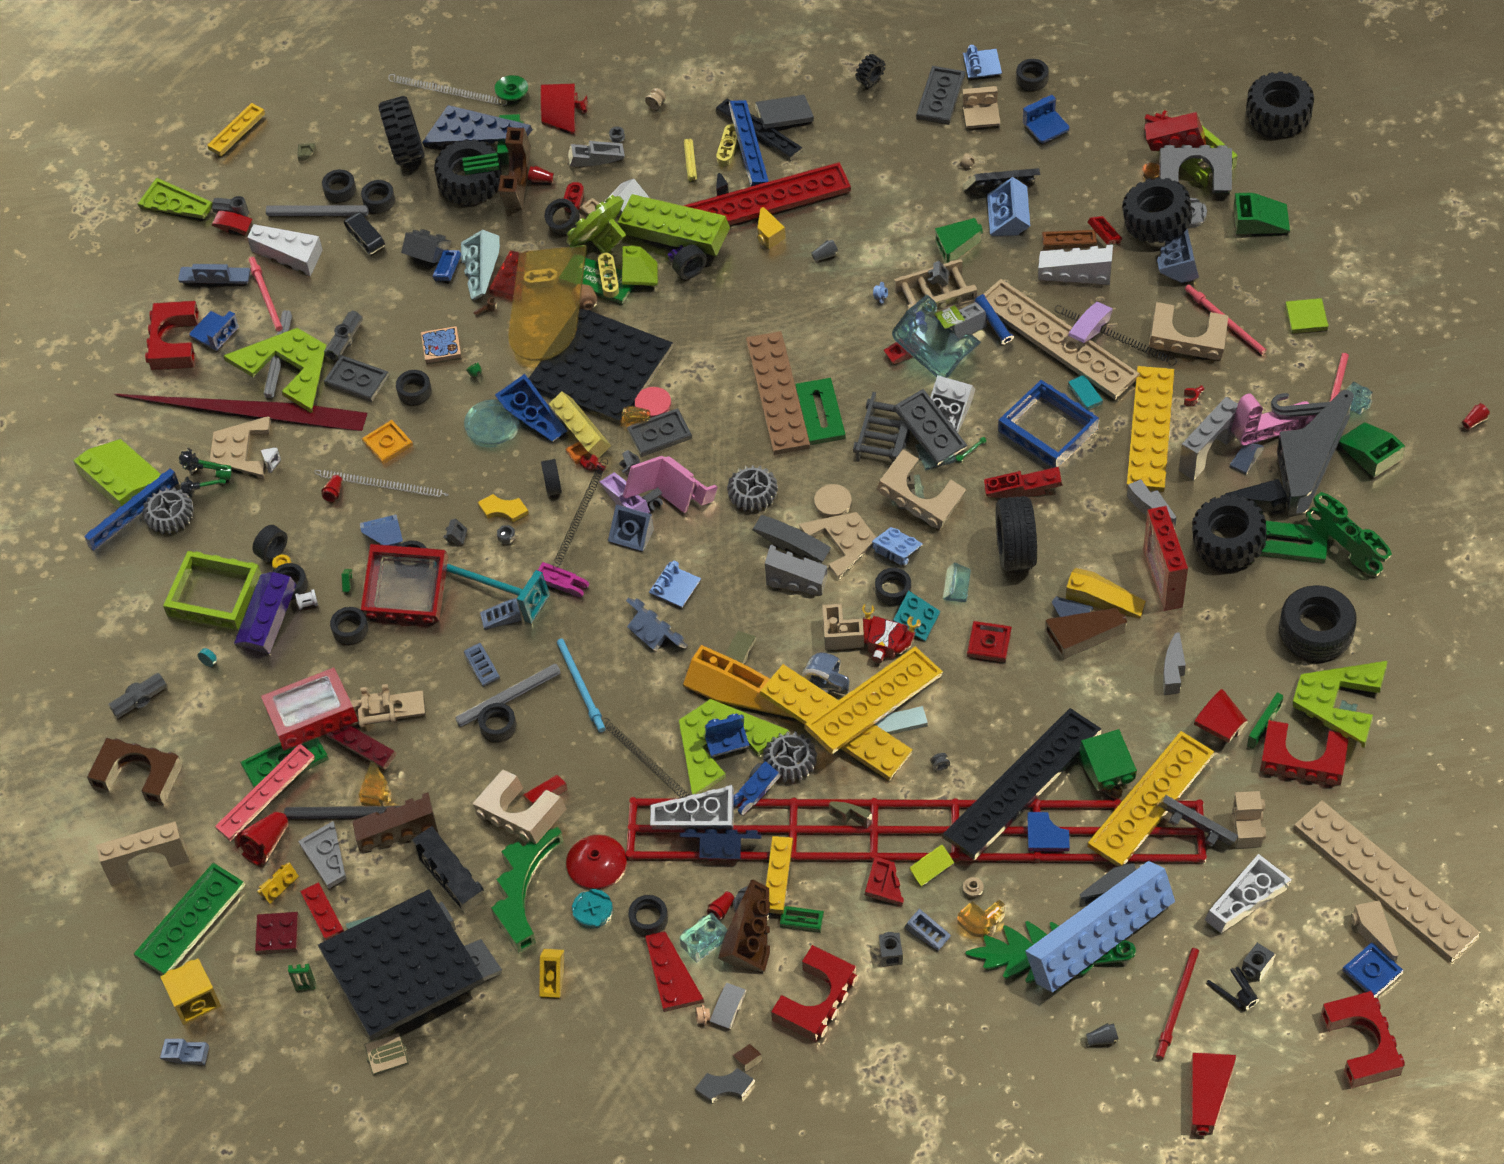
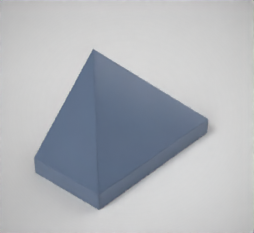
[1229,443,1264,474]
[1052,596,1093,617]

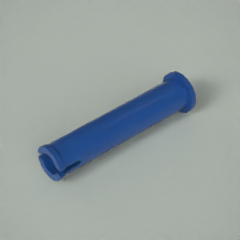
[975,294,1014,345]

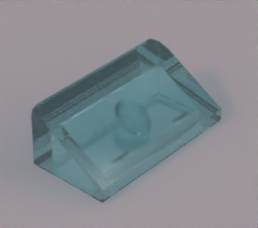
[943,562,971,602]

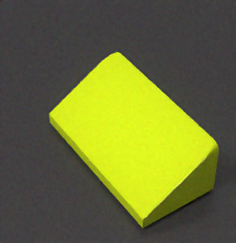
[909,845,954,887]

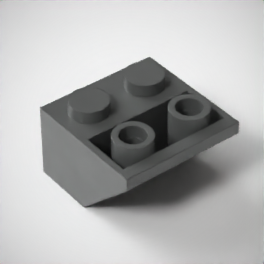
[401,229,451,263]

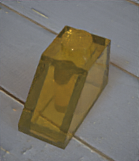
[359,761,392,806]

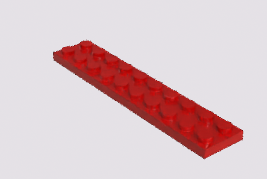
[683,162,851,225]

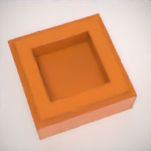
[565,441,591,465]

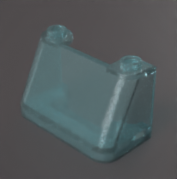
[892,295,981,378]

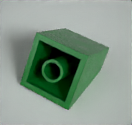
[1078,729,1137,791]

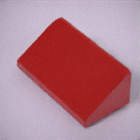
[523,775,568,806]

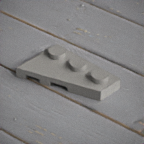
[298,821,346,889]

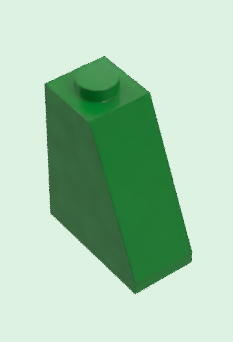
[935,218,983,263]

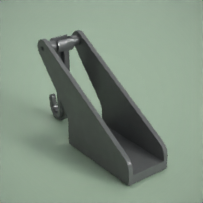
[1271,390,1354,516]

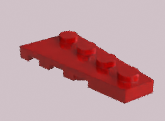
[645,931,704,1012]

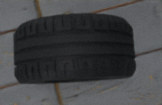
[995,496,1037,571]
[1279,585,1357,661]

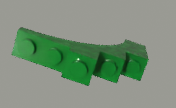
[491,827,564,953]

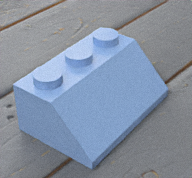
[987,177,1030,236]

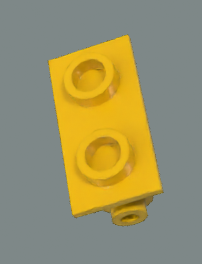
[257,863,299,904]

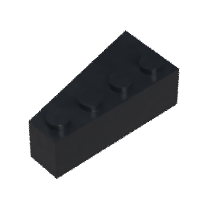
[412,826,484,914]

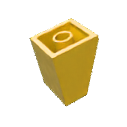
[160,958,221,1025]

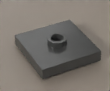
[464,939,502,981]

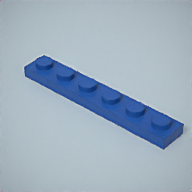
[729,100,769,186]
[84,468,179,551]

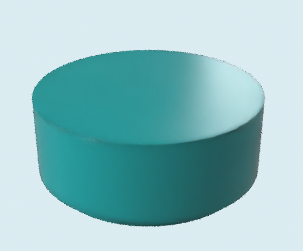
[197,648,217,667]

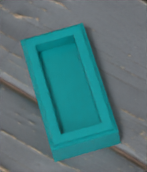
[1068,375,1103,410]

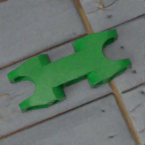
[1305,492,1392,577]

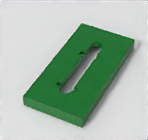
[795,378,846,445]
[1260,521,1328,564]

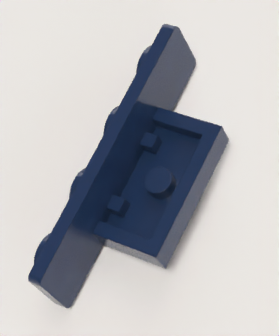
[680,828,762,859]

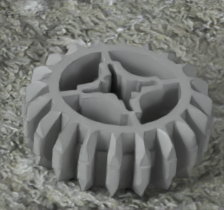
[727,465,778,512]
[143,487,194,535]
[763,731,817,783]

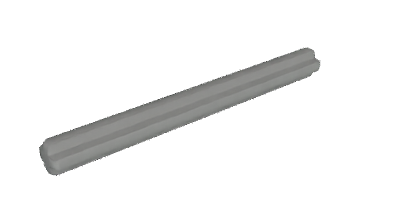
[266,205,369,216]
[264,310,292,398]
[455,664,560,727]

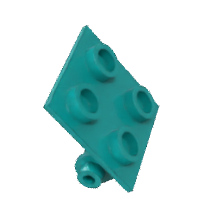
[893,591,941,642]

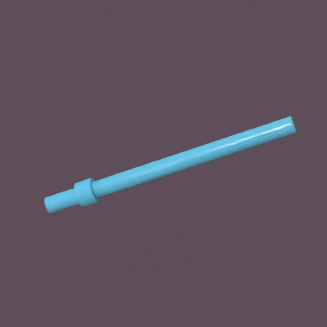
[556,639,606,733]

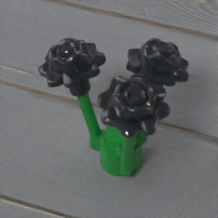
[179,448,231,498]

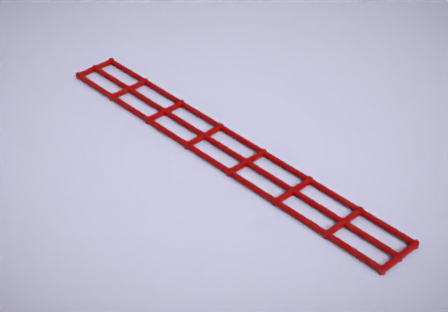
[626,797,1207,864]

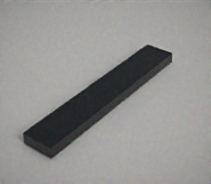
[716,98,803,161]

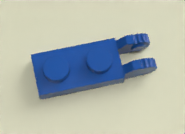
[734,761,781,815]

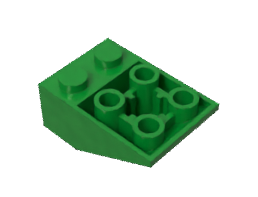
[1233,193,1290,234]
[1338,422,1405,478]

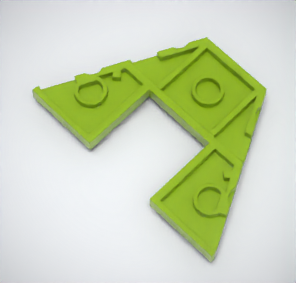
[224,328,326,413]
[1293,661,1388,748]
[679,699,789,795]

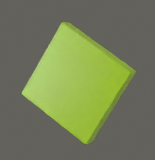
[1285,298,1329,333]

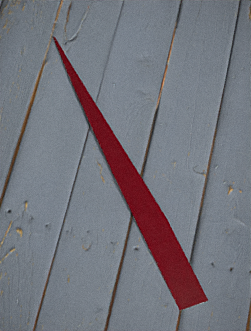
[114,394,368,431]

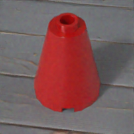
[234,812,289,865]

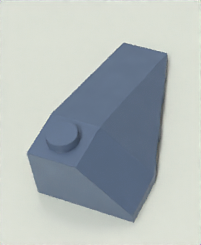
[1157,228,1199,283]

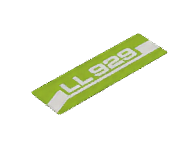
[935,305,965,329]

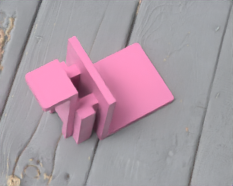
[623,456,718,513]

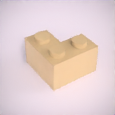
[822,604,864,650]
[1232,791,1266,848]

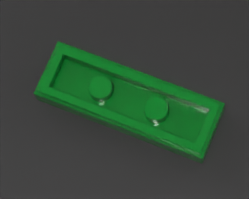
[1247,692,1284,749]

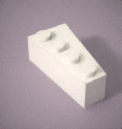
[247,224,322,276]
[650,785,734,829]

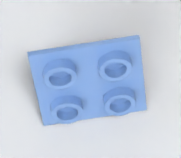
[963,45,1002,78]
[872,527,923,565]
[649,561,701,607]

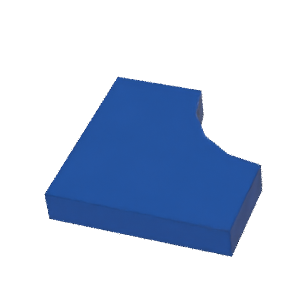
[1027,812,1070,851]

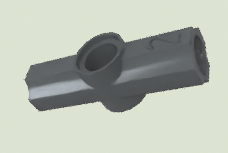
[324,310,363,361]
[108,672,168,718]

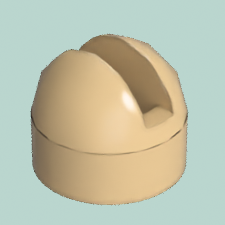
[960,153,975,168]

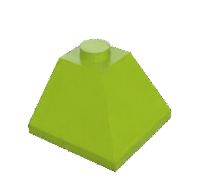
[622,245,658,286]

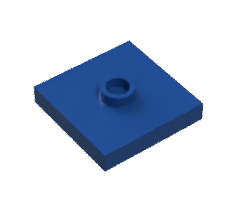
[1342,942,1403,997]

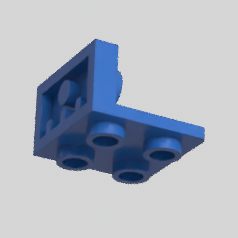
[189,311,239,351]

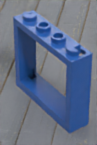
[998,380,1099,468]

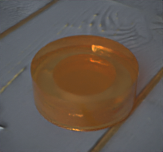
[1142,163,1159,180]

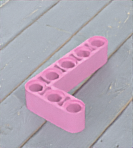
[1231,394,1317,445]

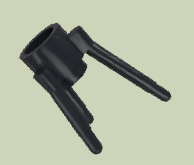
[1207,966,1259,1010]

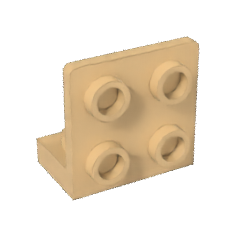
[962,86,1000,128]

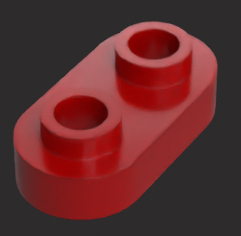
[563,182,584,213]

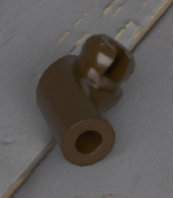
[1095,785,1123,800]

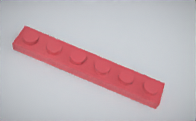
[215,744,315,841]

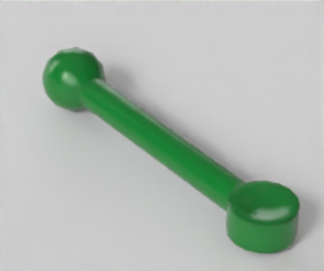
[956,437,987,463]

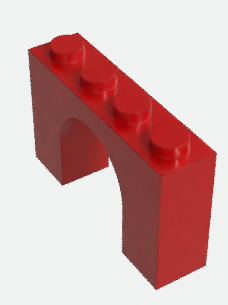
[145,301,199,370]
[1260,720,1349,785]
[771,945,858,1043]
[1321,991,1405,1088]

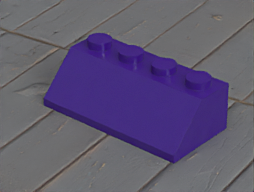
[234,572,296,654]

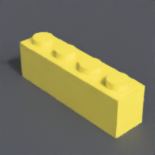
[549,391,611,459]

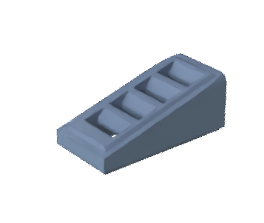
[480,598,522,630]
[464,643,500,686]
[904,909,951,951]

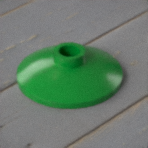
[494,75,528,101]

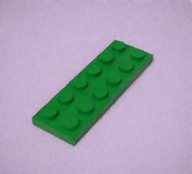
[133,862,246,975]

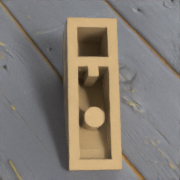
[1351,900,1399,963]

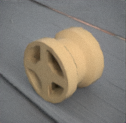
[645,88,666,110]

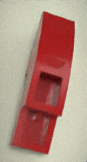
[984,467,1063,498]

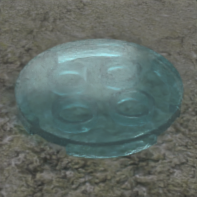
[464,399,520,447]

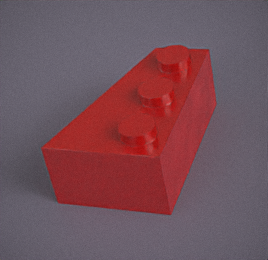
[1145,112,1206,151]

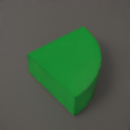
[341,569,352,592]

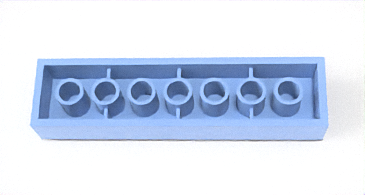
[1025,861,1175,993]

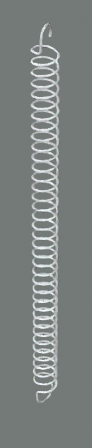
[389,74,507,106]
[315,470,448,497]

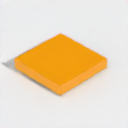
[362,420,413,465]

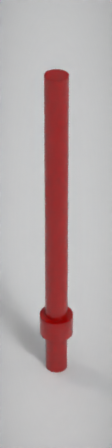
[1155,948,1199,1060]

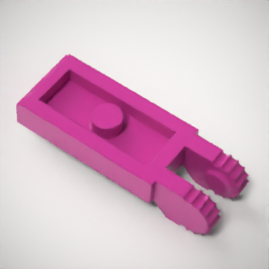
[537,562,589,598]

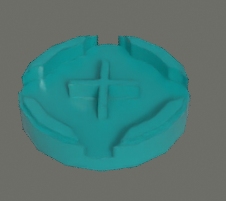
[572,889,613,929]

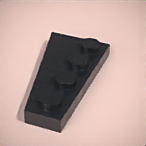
[963,168,1041,192]

